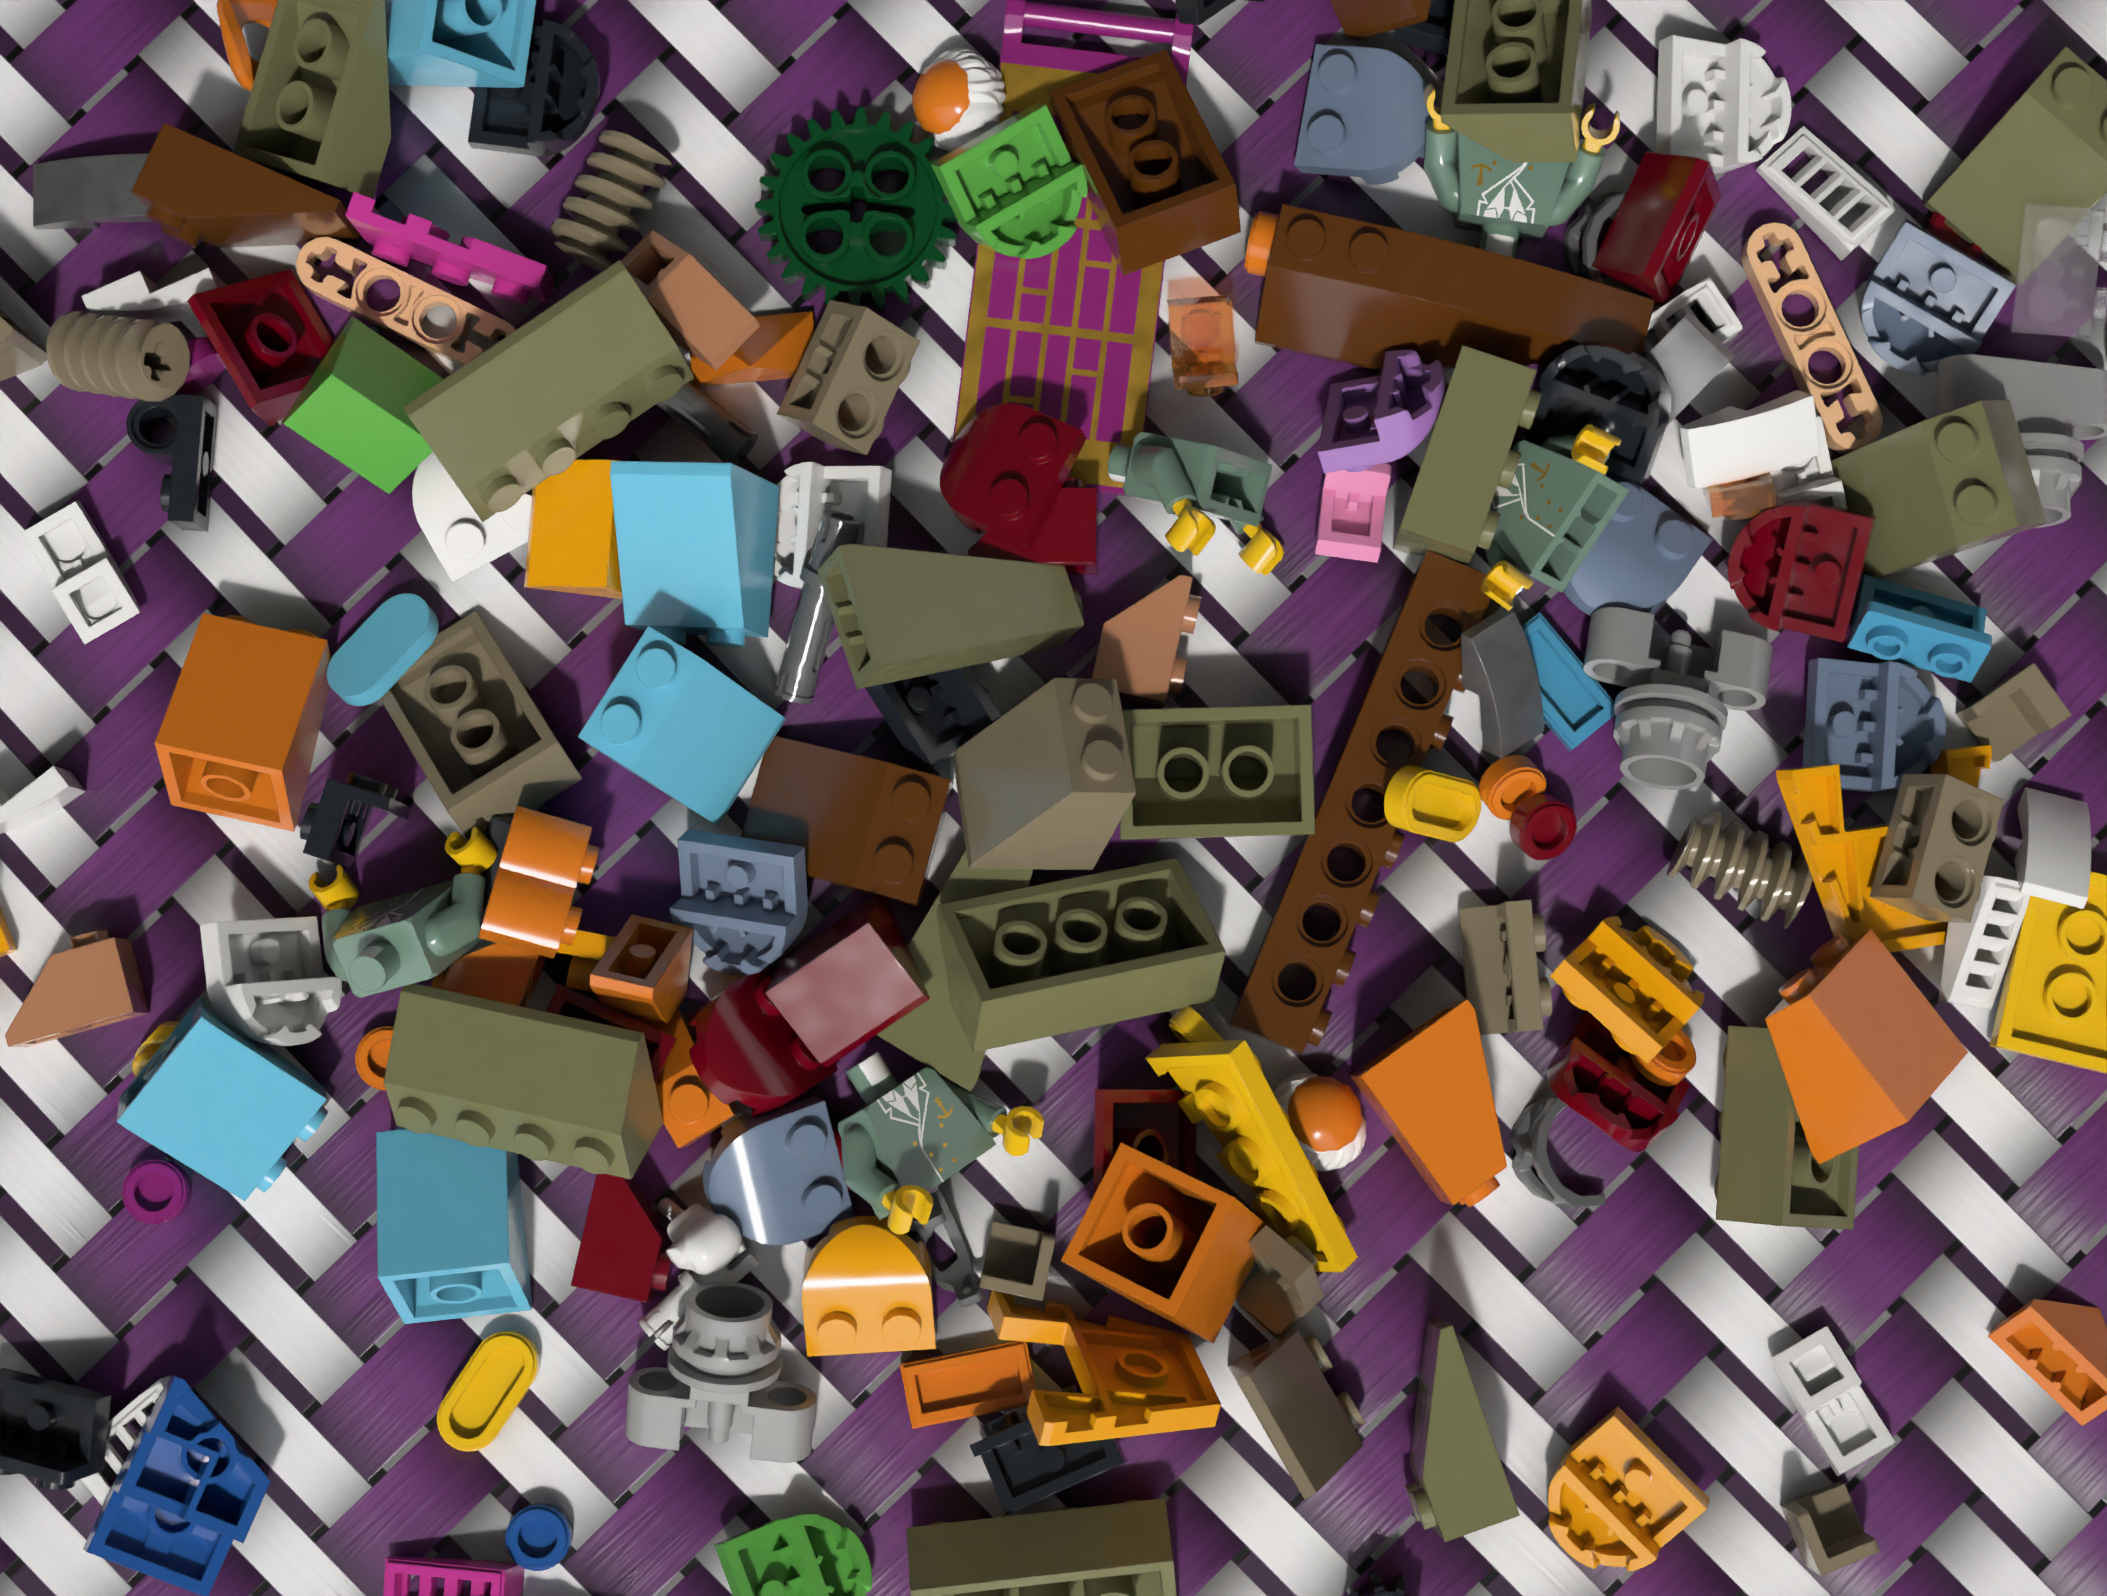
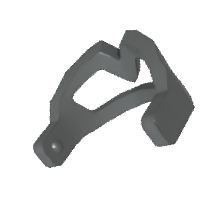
[1563,191,1627,285]
[1509,1092,1606,1207]
[909,1190,983,1307]

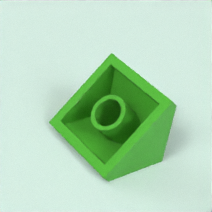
[281,317,443,494]

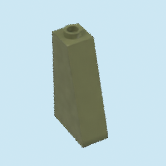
[817,544,1085,689]
[877,851,1034,1092]

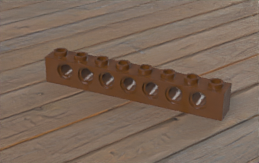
[1228,550,1501,1054]

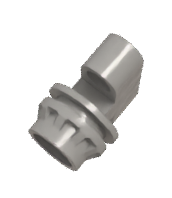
[1937,354,2107,528]
[1583,607,1773,790]
[625,1282,816,1463]

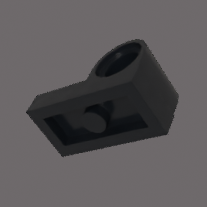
[126,394,218,532]

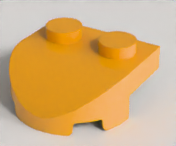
[1550,916,1704,1064]
[802,1216,936,1357]
[1548,1406,1710,1572]

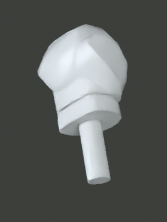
[658,1198,742,1276]

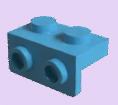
[1847,575,1992,683]

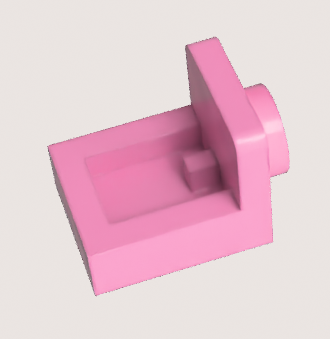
[1315,463,1392,563]

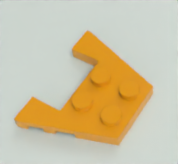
[1776,745,1992,953]
[987,1290,1221,1446]

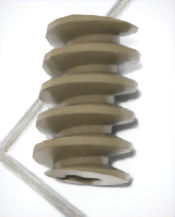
[550,130,673,272]
[46,311,190,402]
[1667,808,1813,930]

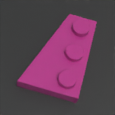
[345,192,555,306]

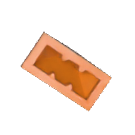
[690,311,815,387]
[1988,1299,2107,1426]

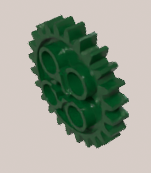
[755,107,958,313]

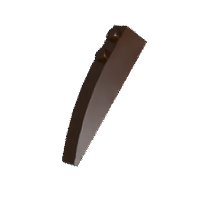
[1255,204,1654,370]

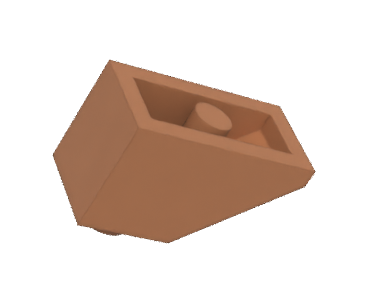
[5,930,150,1048]

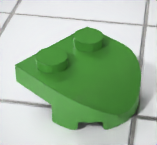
[931,103,1088,259]
[714,1514,872,1596]

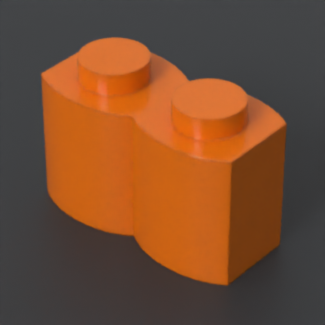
[478,806,600,959]

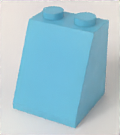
[385,0,536,88]
[610,461,780,648]
[578,626,786,826]
[117,996,328,1201]
[376,1126,532,1324]

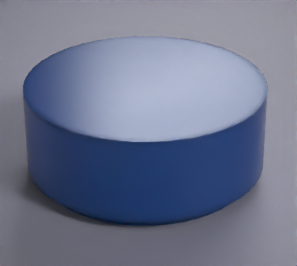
[505,1503,573,1571]

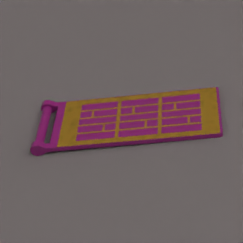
[952,0,1194,497]

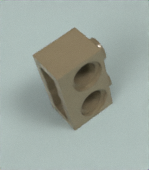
[777,300,920,455]
[1869,774,2004,923]

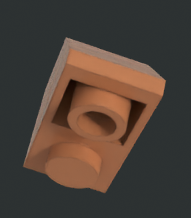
[621,230,760,371]
[1092,575,1201,708]

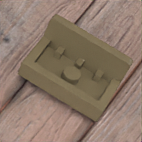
[1458,900,1552,1035]

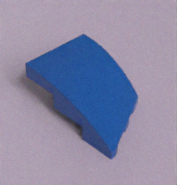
[83,1375,271,1596]

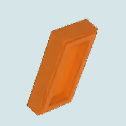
[900,1341,1036,1429]

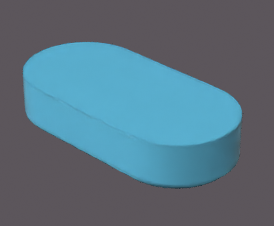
[327,593,439,706]

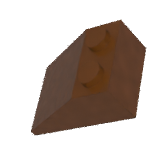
[1049,49,1241,276]
[131,123,362,248]
[741,736,953,908]

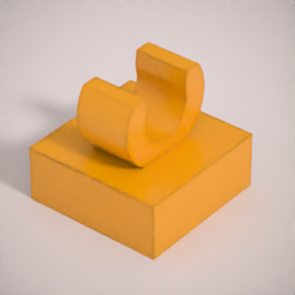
[557,930,616,992]

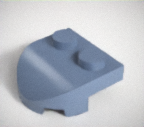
[1294,44,1438,185]
[1861,219,2016,375]
[1563,471,1713,616]
[1802,658,1946,792]
[670,829,808,976]
[703,1096,855,1245]

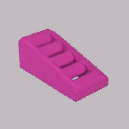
[383,1556,524,1596]

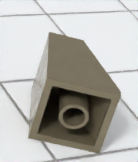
[953,678,1136,870]

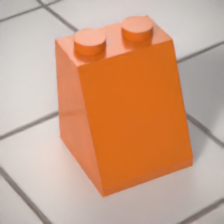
[155,613,331,832]
[1765,929,1968,1164]
[1350,999,1507,1207]
[1061,1143,1271,1344]

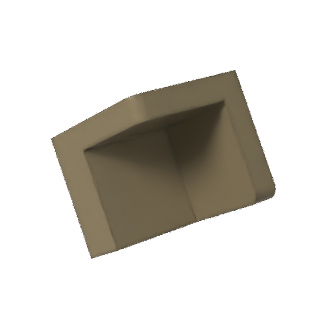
[1955,663,2072,762]
[979,1220,1056,1301]
[1780,1481,1880,1576]

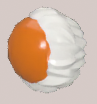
[912,47,1006,151]
[1273,1073,1366,1172]

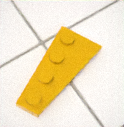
[1145,1040,1358,1272]

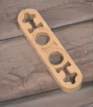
[1741,222,1883,455]
[296,237,516,367]

